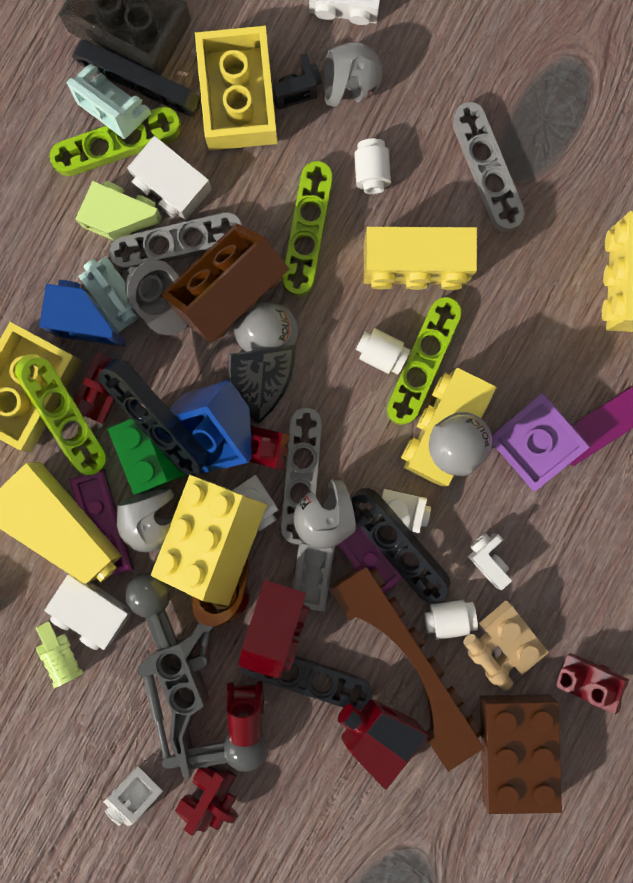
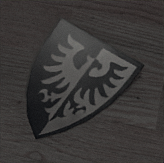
[229,345,296,423]

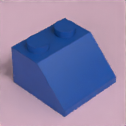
[39,280,126,347]
[169,380,252,474]

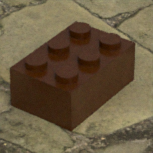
[160,223,289,343]
[480,694,562,814]

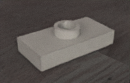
[293,538,335,612]

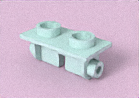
[78,256,140,332]

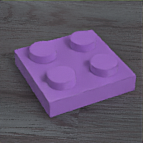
[492,392,590,492]

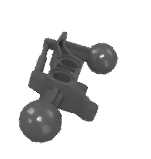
[126,572,268,779]

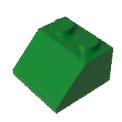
[107,406,189,495]

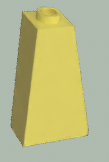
[0,462,122,584]

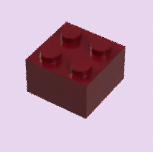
[238,580,310,679]

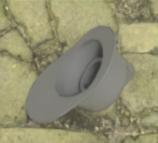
[125,259,187,335]

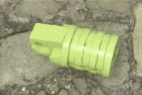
[36,621,83,688]

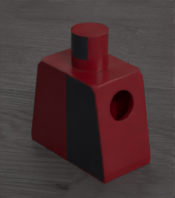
[338,699,429,790]

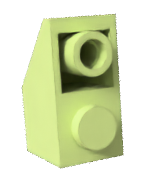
[75,181,162,241]

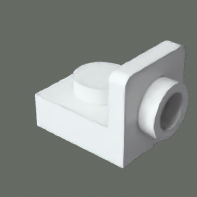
[233,475,279,531]
[376,489,431,533]
[467,533,512,590]
[103,766,163,826]

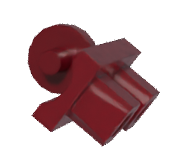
[74,352,115,424]
[249,425,290,470]
[557,653,629,714]
[175,766,239,836]

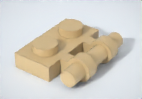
[463,601,549,691]

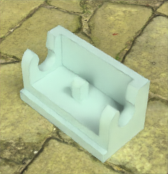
[66,64,151,139]

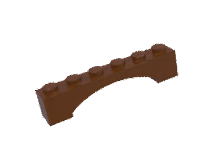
[329,563,484,772]

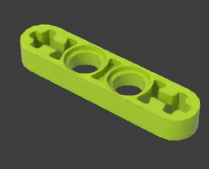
[49,107,181,176]
[283,161,332,297]
[386,297,461,425]
[15,354,106,475]

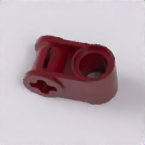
[226,681,264,747]

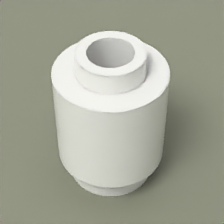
[354,138,391,194]
[356,328,410,375]
[424,600,478,640]

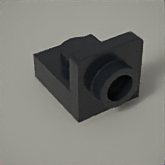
[272,53,322,110]

